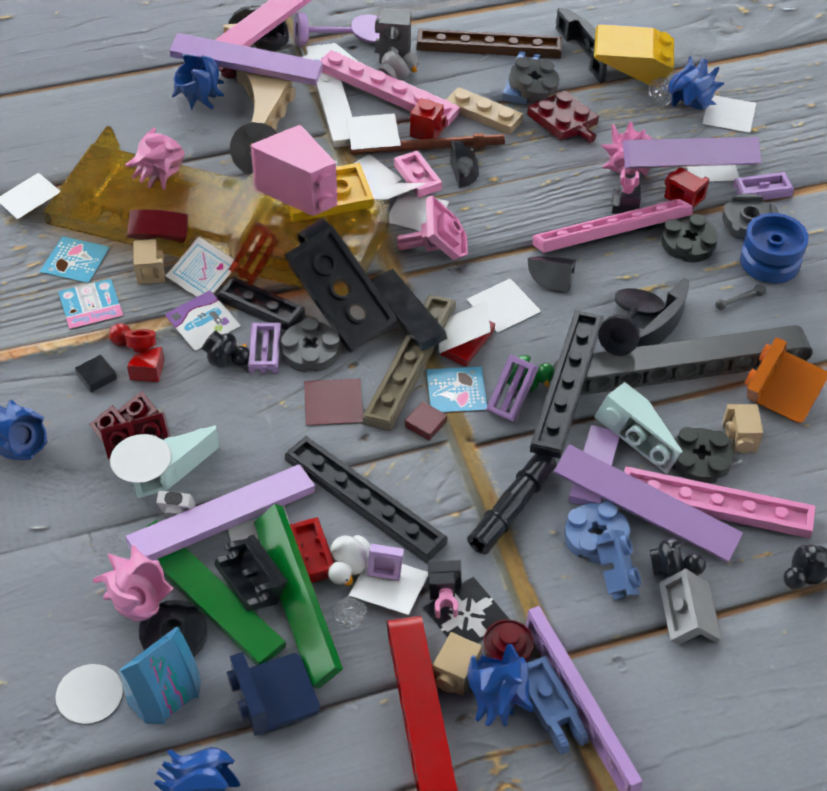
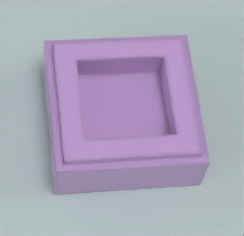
[367,543,404,580]

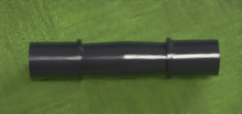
[467,453,557,555]

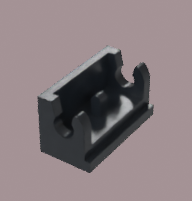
[214,535,288,612]

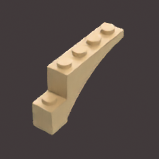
[236,70,296,155]

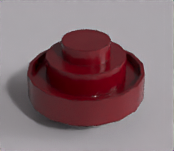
[483,619,534,663]

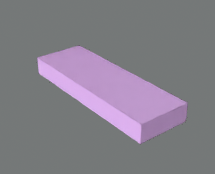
[568,425,620,505]

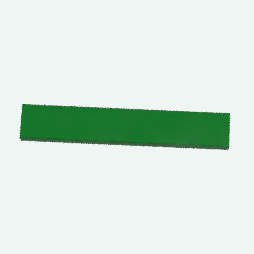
[254,504,343,688]
[145,520,286,665]

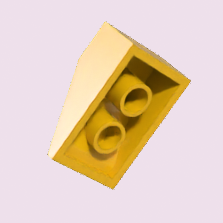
[594,24,674,89]

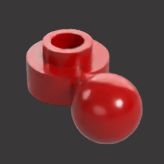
[109,323,156,353]

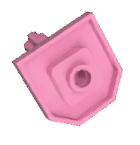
[397,195,468,261]

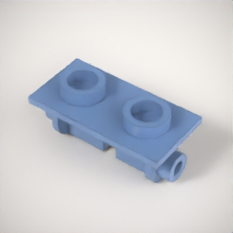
[596,529,641,600]

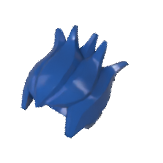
[172,54,224,110]
[668,56,724,110]
[0,400,48,460]
[468,644,534,727]
[154,747,241,791]

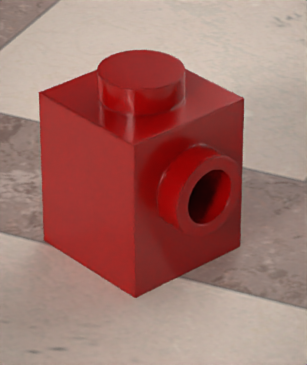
[410,98,446,139]

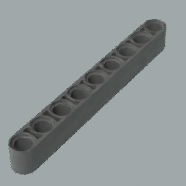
[553,325,813,395]

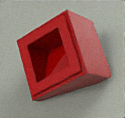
[127,347,165,382]

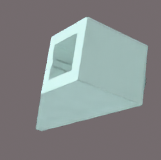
[594,382,683,474]
[132,425,219,499]

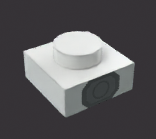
[156,490,196,517]

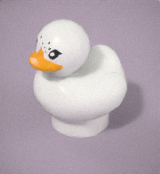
[328,535,370,586]

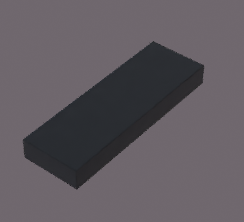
[217,276,305,331]

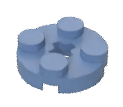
[564,501,630,564]

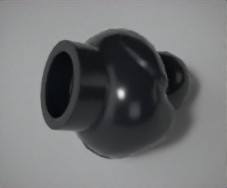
[201,330,250,368]
[649,538,706,578]
[783,544,827,590]

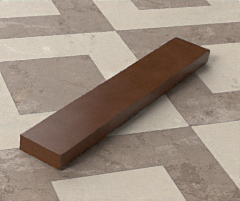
[416,29,562,58]

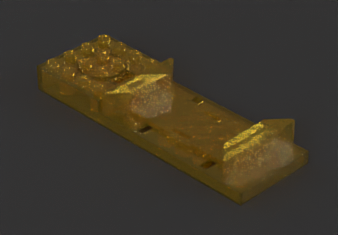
[43,126,389,296]

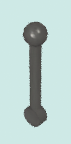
[715,284,766,310]

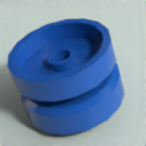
[740,213,809,284]

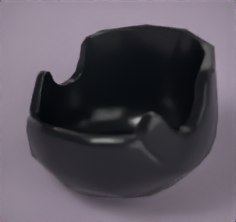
[253,21,289,52]

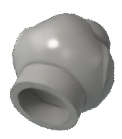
[378,50,419,80]

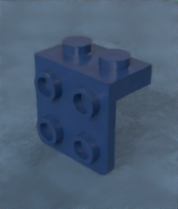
[226,652,320,736]

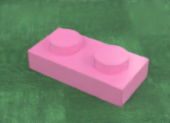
[394,150,442,198]

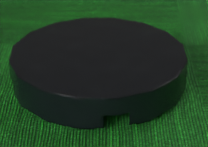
[139,600,207,657]

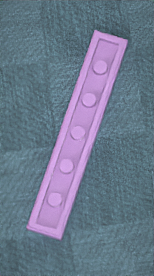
[169,33,323,86]
[622,137,762,169]
[554,444,743,563]
[126,464,315,560]
[526,606,642,791]

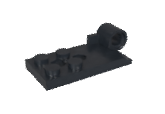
[284,218,398,353]

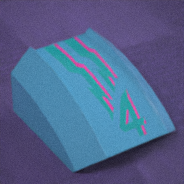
[119,627,201,724]

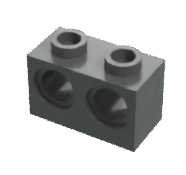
[375,8,411,64]

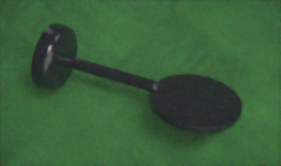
[598,288,665,356]

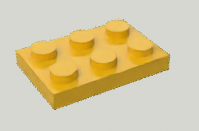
[287,162,374,222]

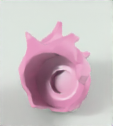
[601,121,653,177]
[125,127,185,190]
[93,545,173,621]

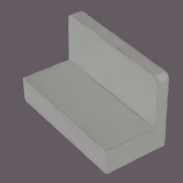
[659,569,721,645]

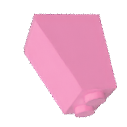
[251,125,337,216]

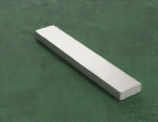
[306,44,352,148]

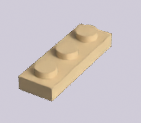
[446,87,523,135]

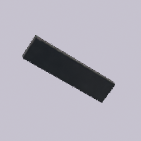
[370,269,447,351]

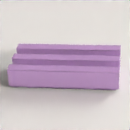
[733,172,794,200]
[248,323,281,373]
[486,354,539,422]

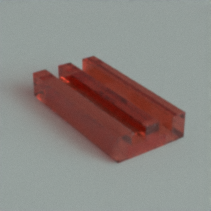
[229,222,282,286]

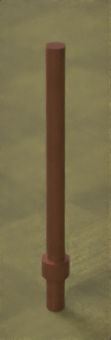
[350,133,505,154]

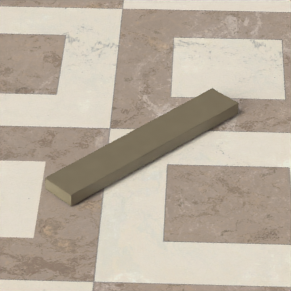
[362,295,456,431]

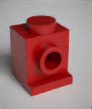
[664,167,710,210]

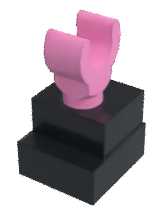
[612,170,641,214]
[427,560,462,618]

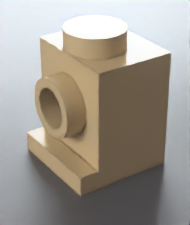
[133,239,166,285]
[722,404,763,453]

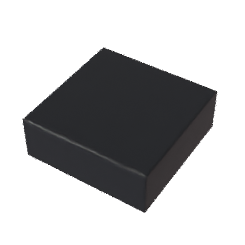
[75,354,117,393]

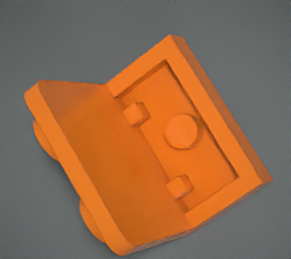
[744,337,827,424]

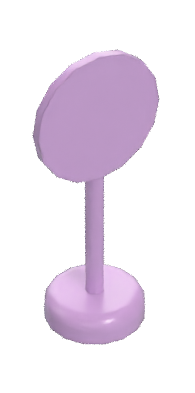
[293,12,380,47]

